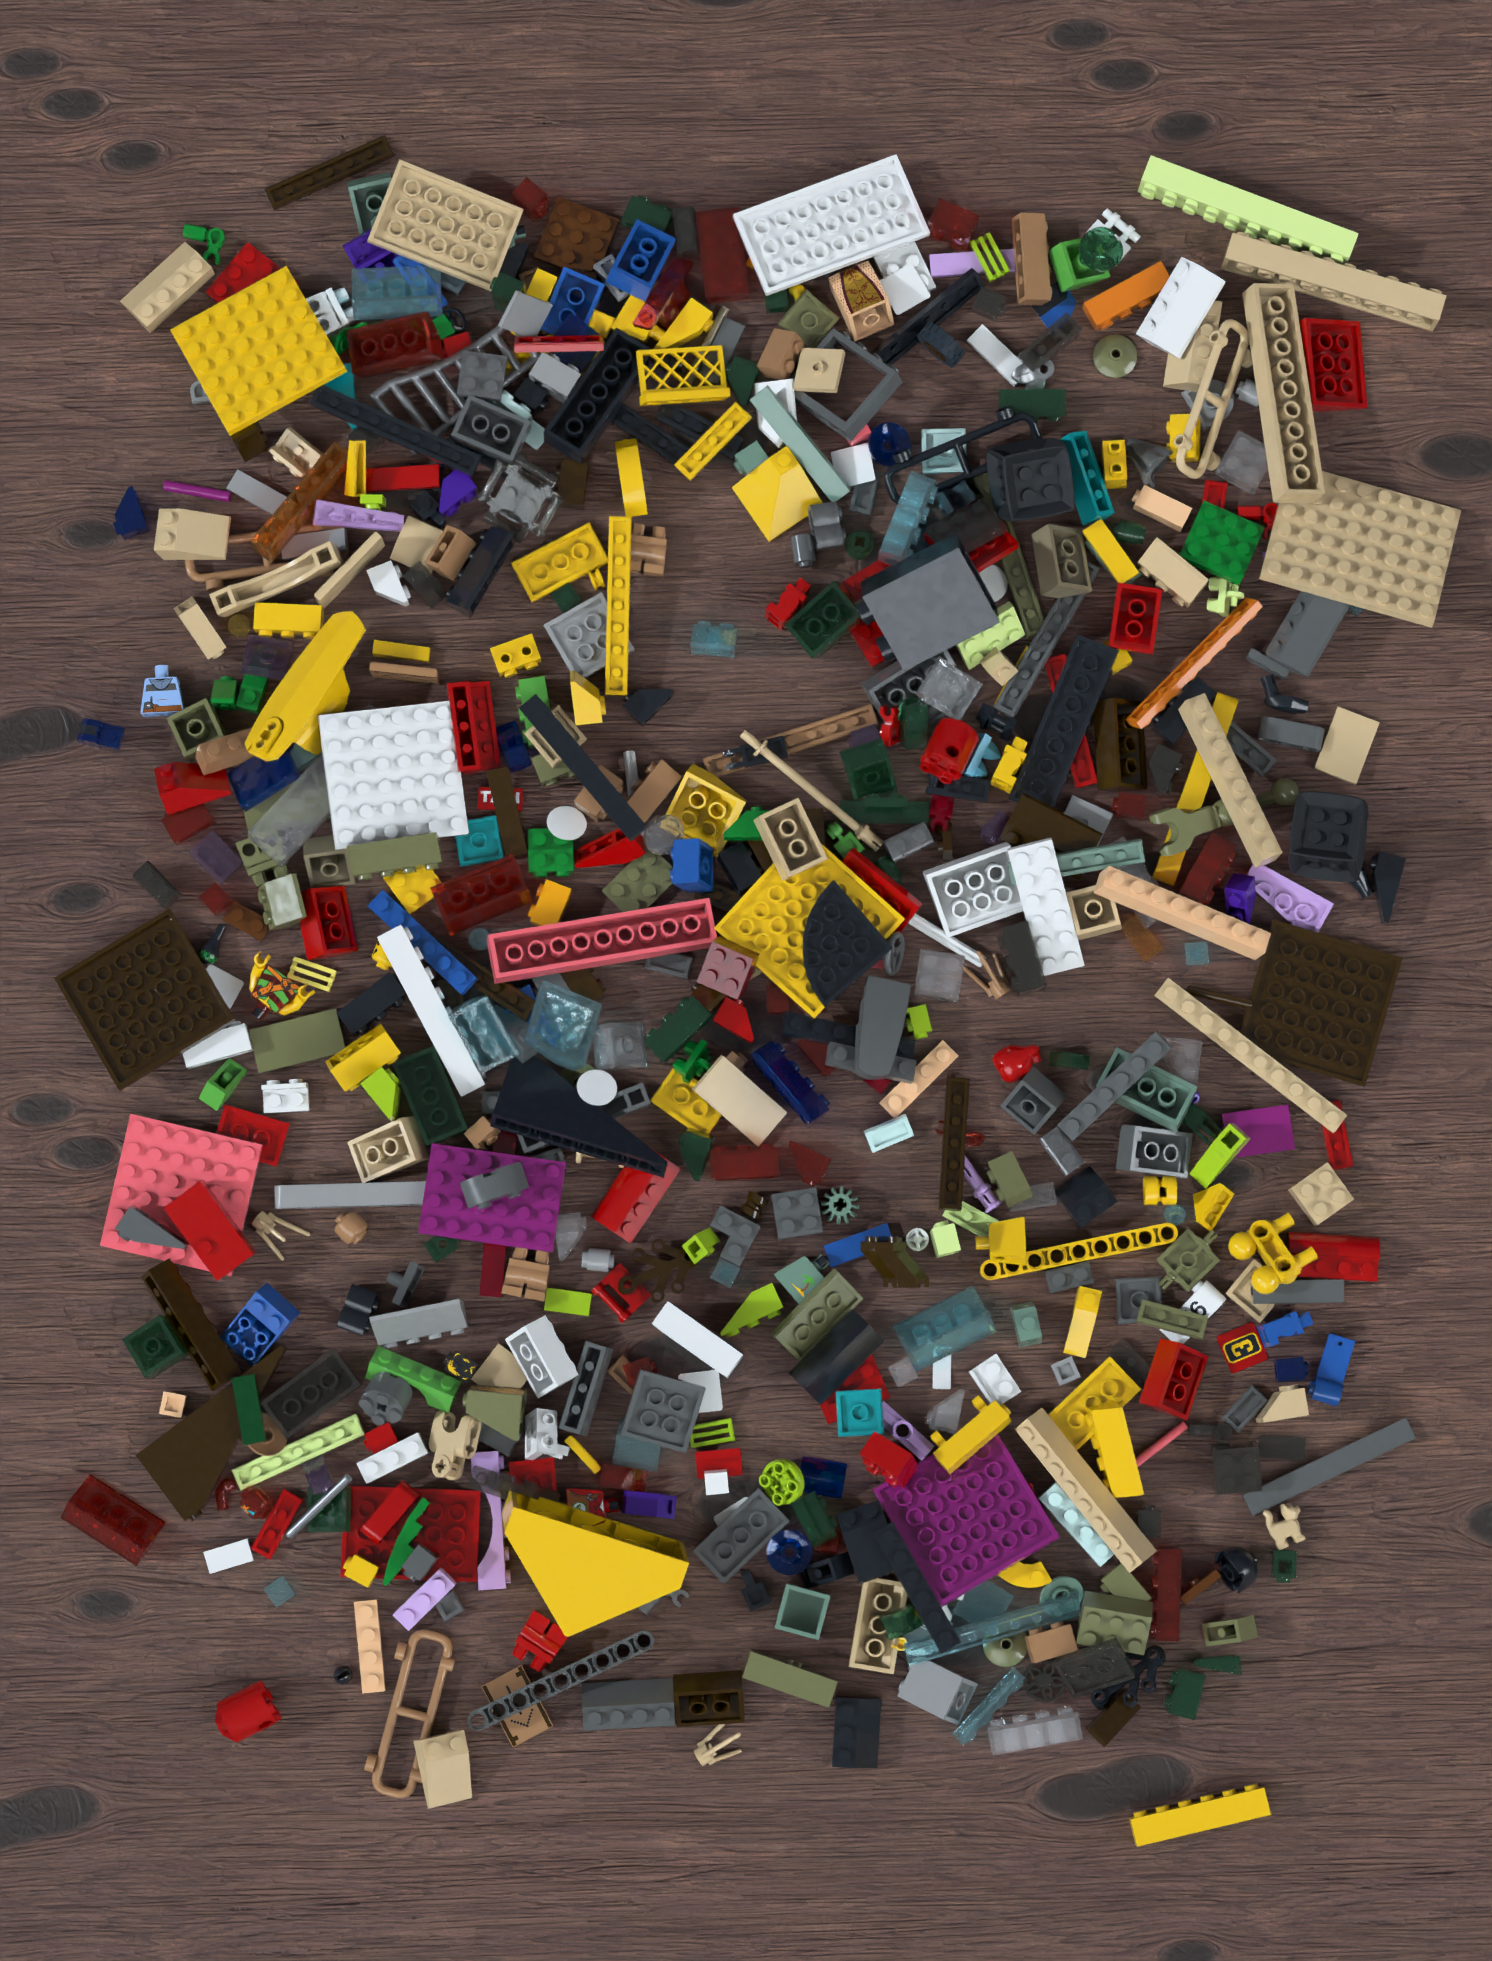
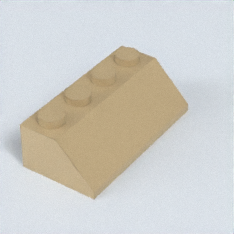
[120,242,215,333]
[1163,301,1222,392]

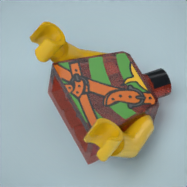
[249,951,315,1020]

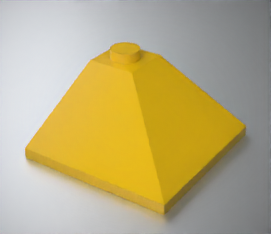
[732,446,823,542]
[660,764,747,857]

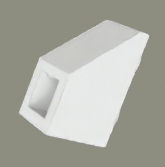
[366,560,411,606]

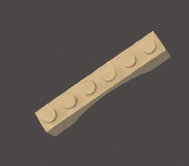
[209,541,344,618]

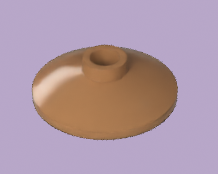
[248,1413,287,1456]

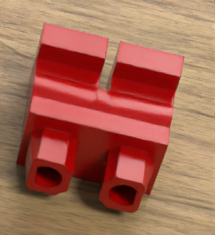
[764,577,811,631]
[512,1610,568,1672]

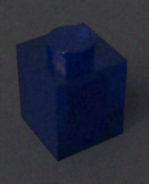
[1273,1357,1308,1382]

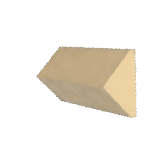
[849,1578,907,1674]

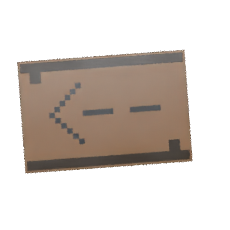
[369,662,440,685]
[481,1665,554,1747]

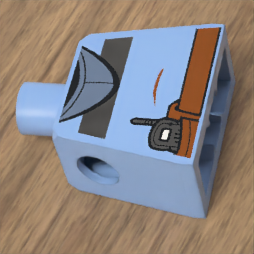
[141,665,185,717]

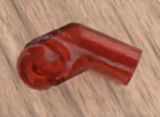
[215,1478,237,1511]

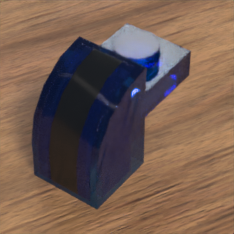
[77,718,125,750]

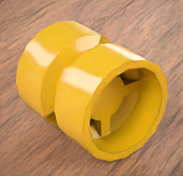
[1143,1176,1177,1205]

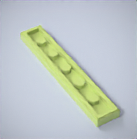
[232,1414,365,1491]

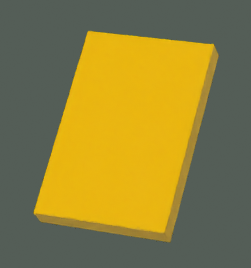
[650,1068,722,1140]

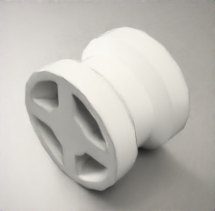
[906,1228,929,1251]

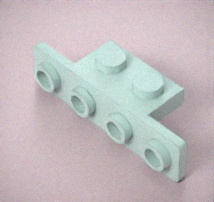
[486,390,545,450]

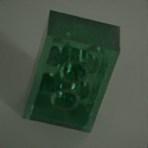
[784,581,862,659]
[644,995,712,1065]

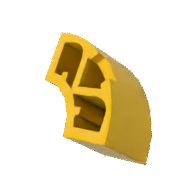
[997,1561,1052,1588]

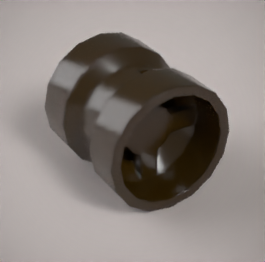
[739,1190,769,1221]

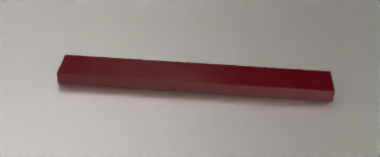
[479,1130,517,1298]

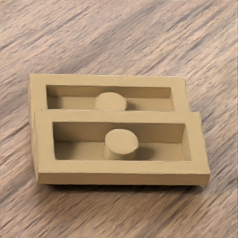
[390,515,443,576]

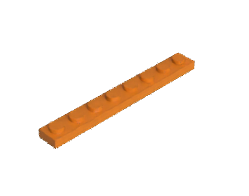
[1125,597,1262,729]

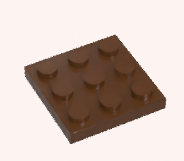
[534,196,619,280]

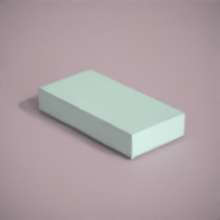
[864,1114,914,1153]

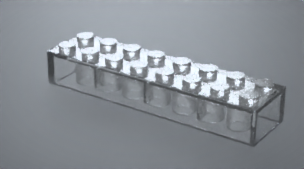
[248,703,376,868]

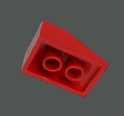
[1109,583,1162,655]
[154,762,231,815]

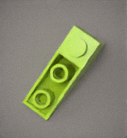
[1189,1123,1251,1189]
[720,1283,784,1338]

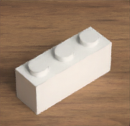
[183,1021,253,1069]
[356,1433,429,1484]

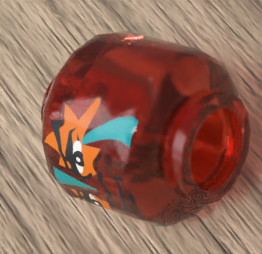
[240,1486,274,1519]

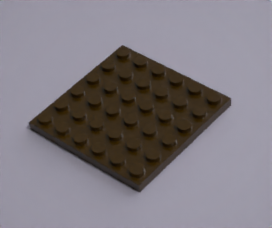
[54,908,236,1091]
[1239,919,1403,1087]

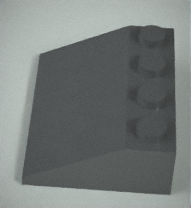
[861,650,974,745]

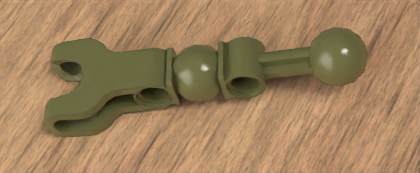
[1149,778,1299,856]

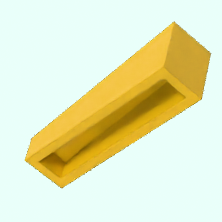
[344,440,366,497]
[372,640,431,663]

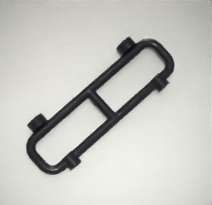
[883,405,1042,507]

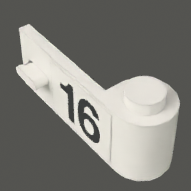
[1160,1280,1227,1344]

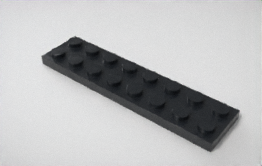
[1009,634,1119,808]

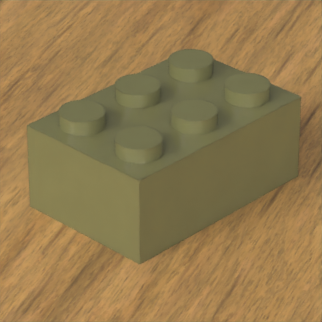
[1076,1591,1153,1655]

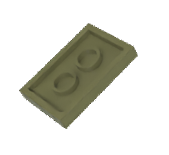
[602,844,673,912]

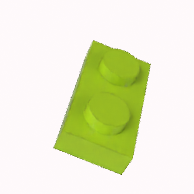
[360,494,386,511]

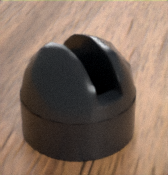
[334,1666,353,1685]

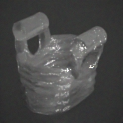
[644,815,684,855]

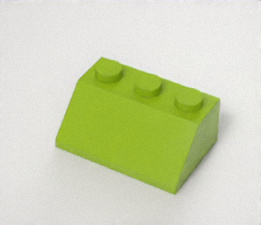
[360,1066,401,1121]

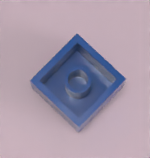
[670,838,714,893]

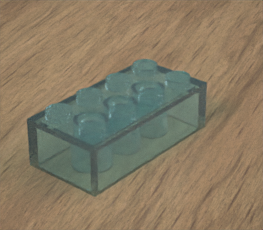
[878,471,938,566]

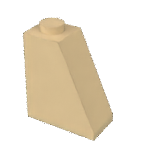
[173,596,226,659]

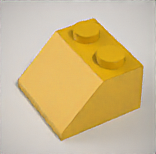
[570,670,606,725]

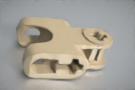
[429,1410,481,1481]

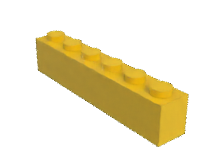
[1129,1783,1271,1847]

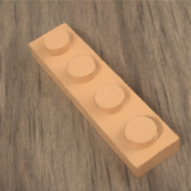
[879,1040,958,1118]
[354,1599,386,1694]

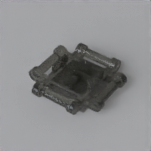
[476,453,565,544]

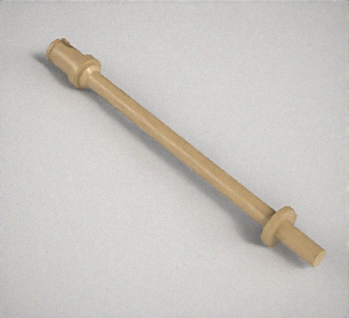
[740,730,884,852]

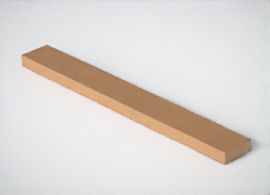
[703,704,879,778]

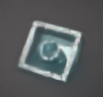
[690,621,738,658]

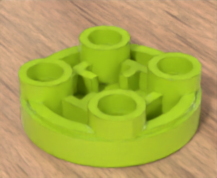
[759,1458,804,1506]

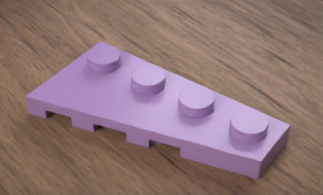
[313,500,404,532]
[1247,865,1334,932]

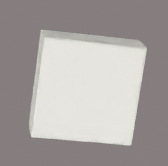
[704,1469,729,1495]

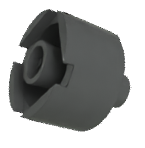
[359,1372,412,1425]

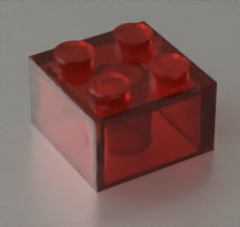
[928,198,980,251]

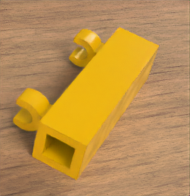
[930,1395,1011,1475]

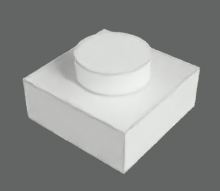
[549,1444,570,1459]

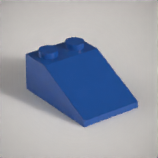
[541,267,606,336]

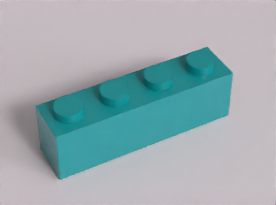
[1060,430,1115,525]

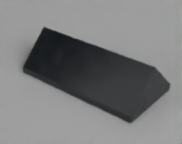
[789,1309,884,1405]

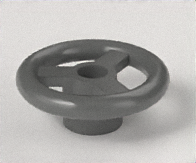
[880,932,905,976]

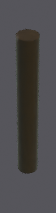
[1186,986,1254,1009]

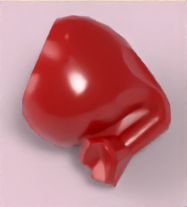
[992,1044,1041,1083]

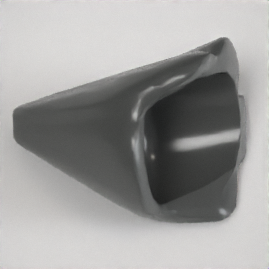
[1125,438,1173,489]

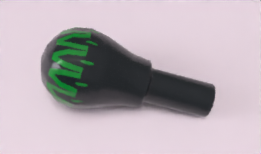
[198,924,227,965]

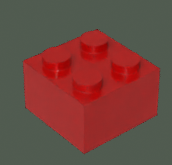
[859,1431,918,1489]

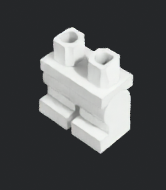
[306,288,359,338]

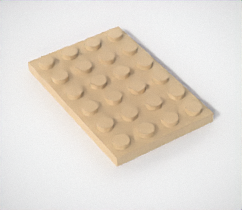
[367,159,524,292]

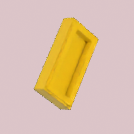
[565,1436,602,1474]

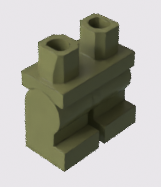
[235,828,289,888]

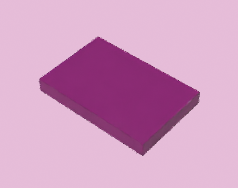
[1221,1105,1295,1158]

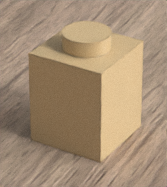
[980,646,1018,686]

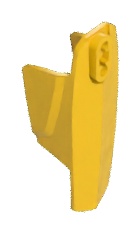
[245,611,366,762]

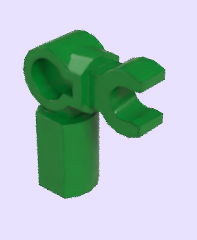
[183,223,226,265]

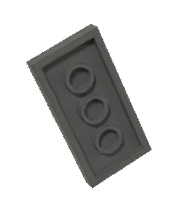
[693,1488,789,1584]

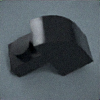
[936,479,984,518]

